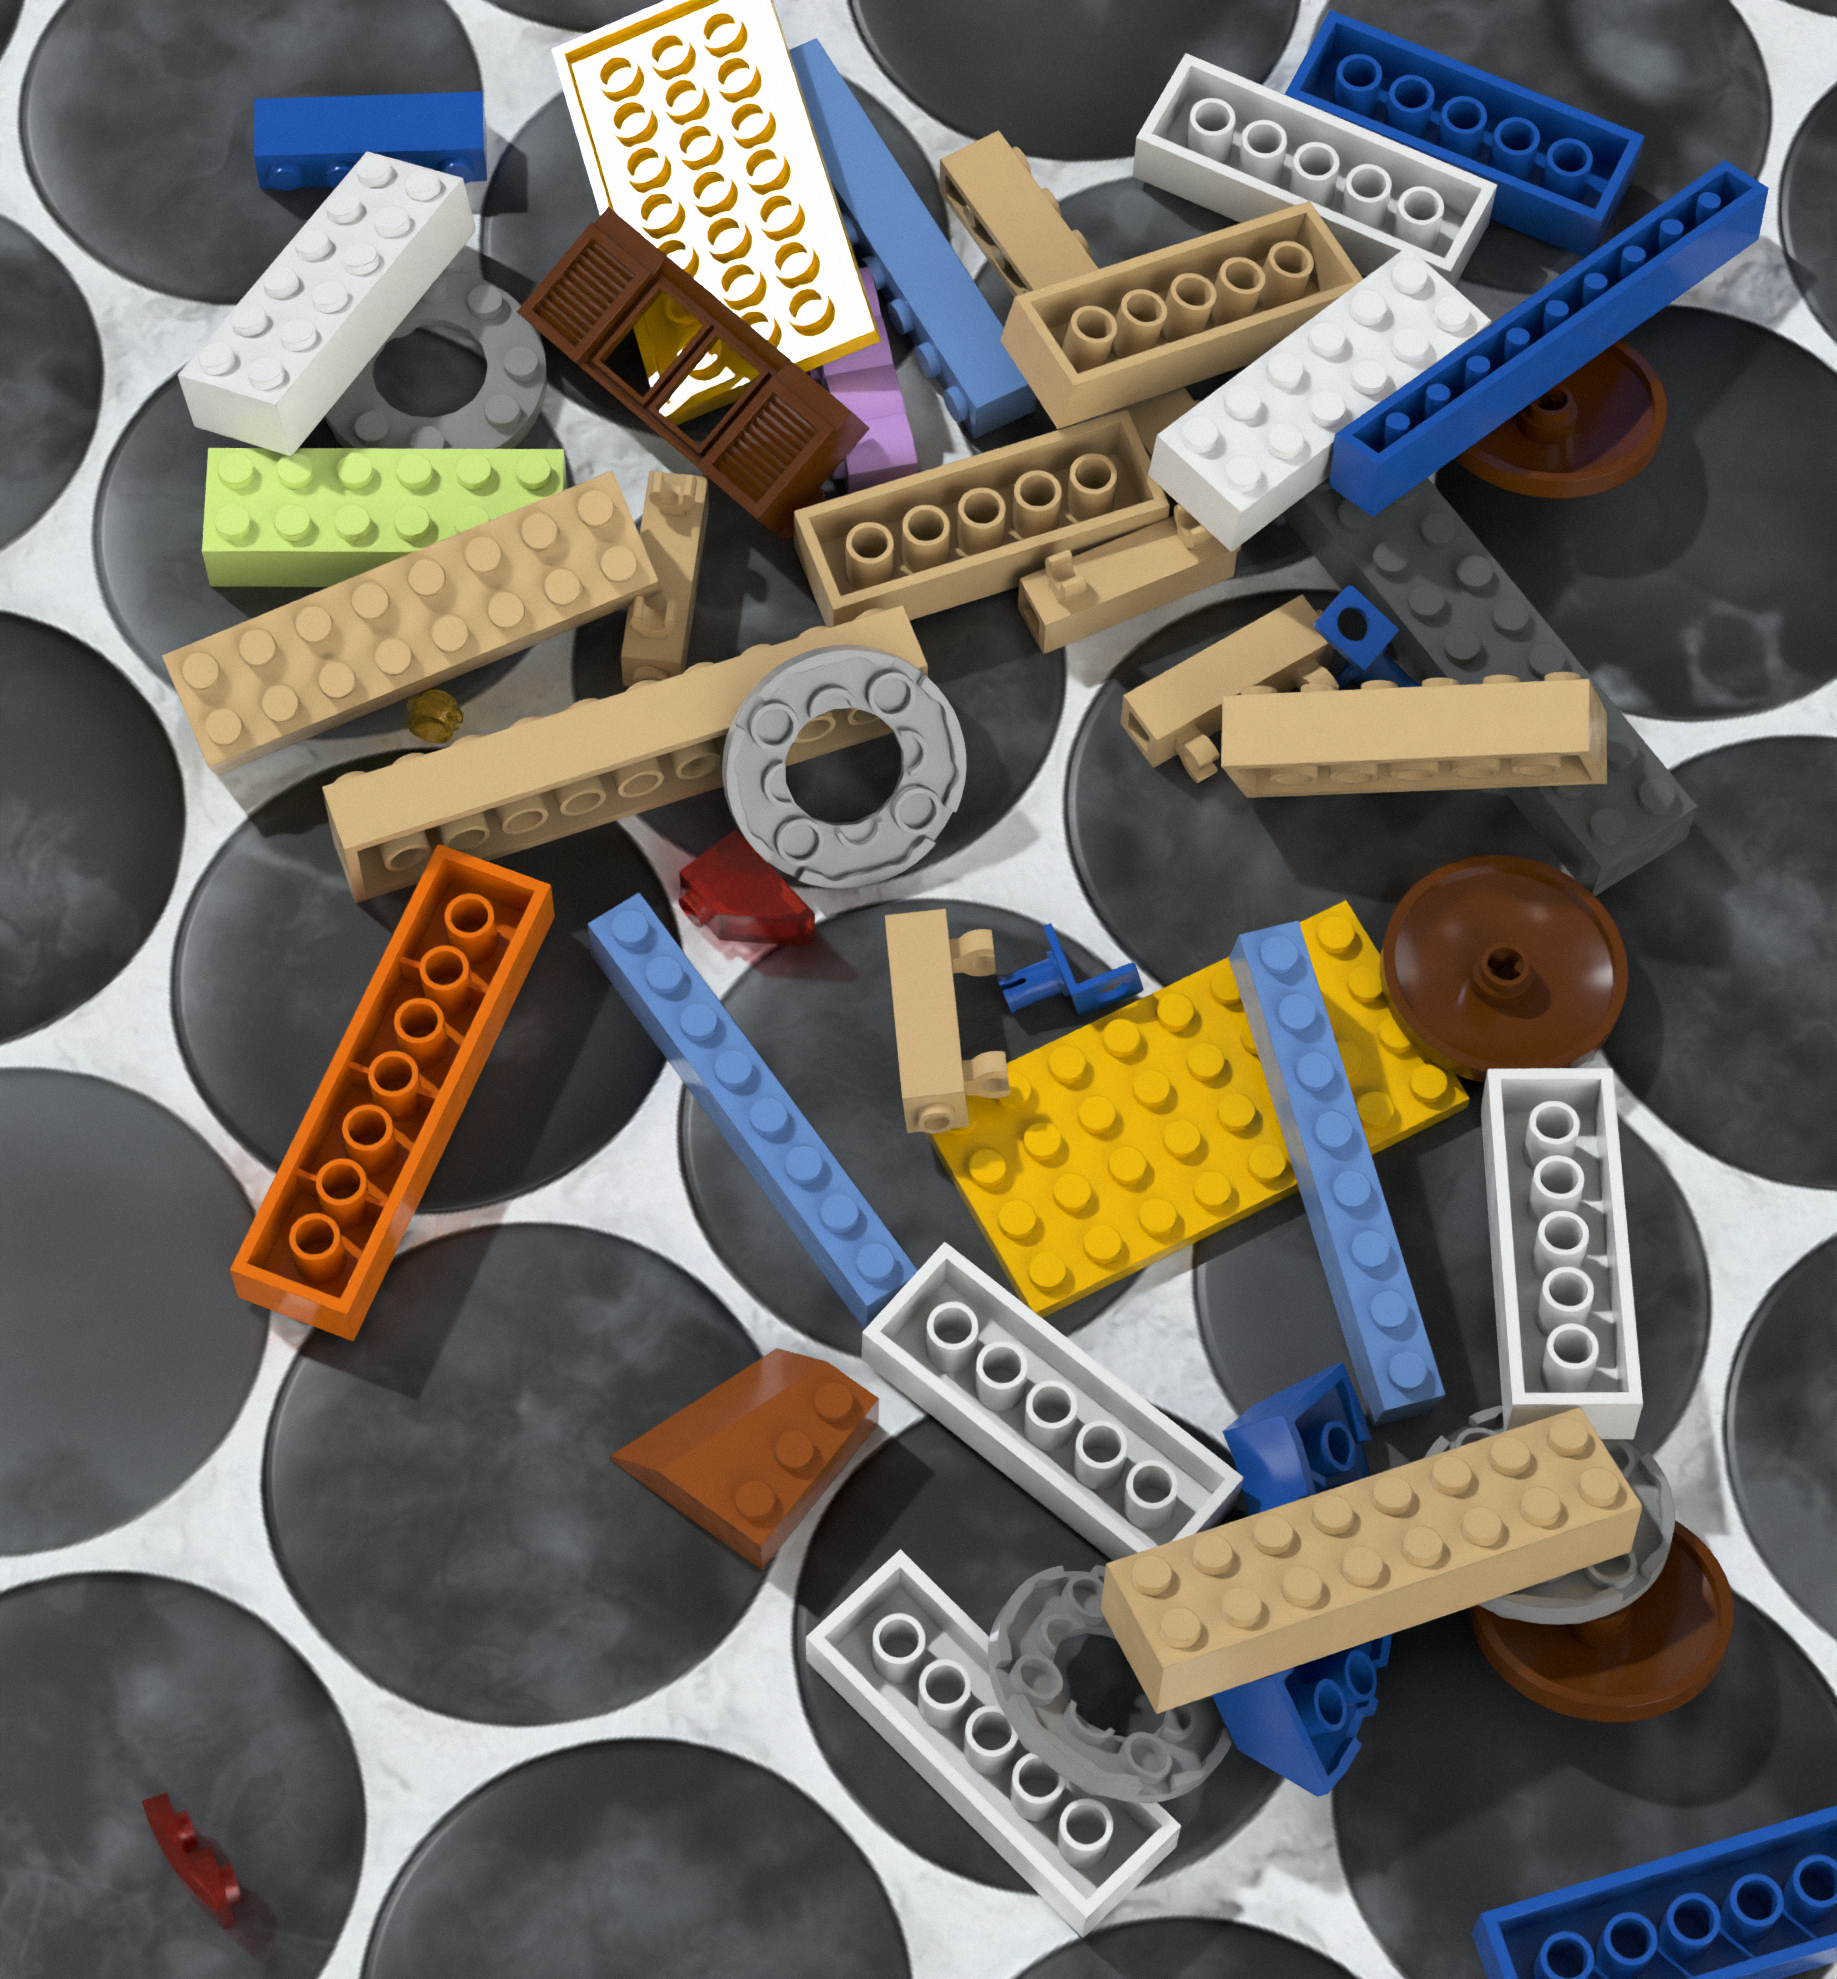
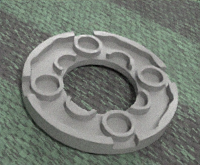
[324,270,547,449]
[722,645,967,889]
[1424,1405,1675,1625]
[988,1565,1233,1803]

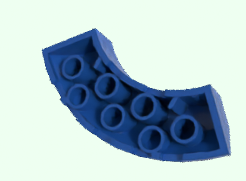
[1212,1362,1392,1797]

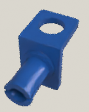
[1313,585,1422,689]
[997,923,1144,1017]

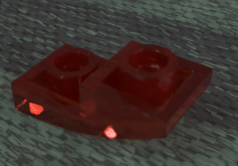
[142,1793,243,1929]

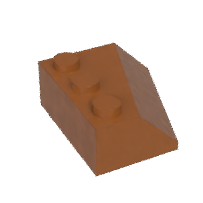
[610,1348,879,1570]

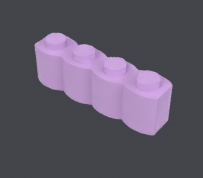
[807,267,918,494]

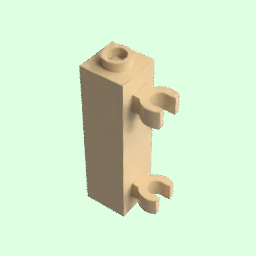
[621,471,709,686]
[1018,504,1241,655]
[1120,595,1339,783]
[885,909,1010,1134]

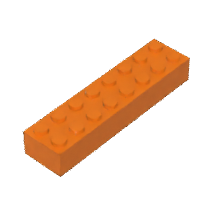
[230,844,555,1342]

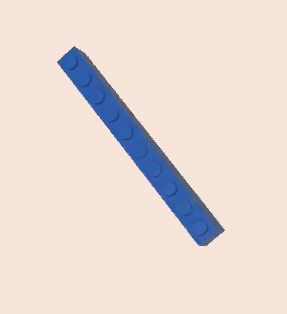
[1329,160,1769,517]

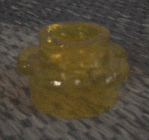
[406,689,464,743]

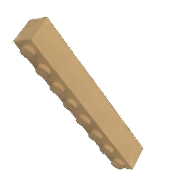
[939,130,1201,517]

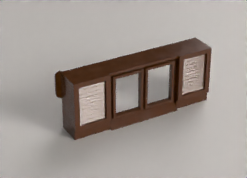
[517,206,870,541]

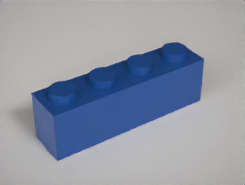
[254,92,487,191]

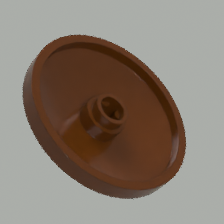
[1454,340,1667,498]
[1380,855,1628,1083]
[1470,1520,1734,1722]

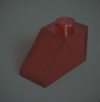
[678,829,815,946]

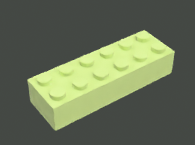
[202,448,567,587]

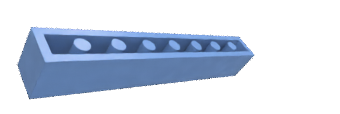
[789,38,1036,439]
[588,893,918,1330]
[1229,920,1446,1427]

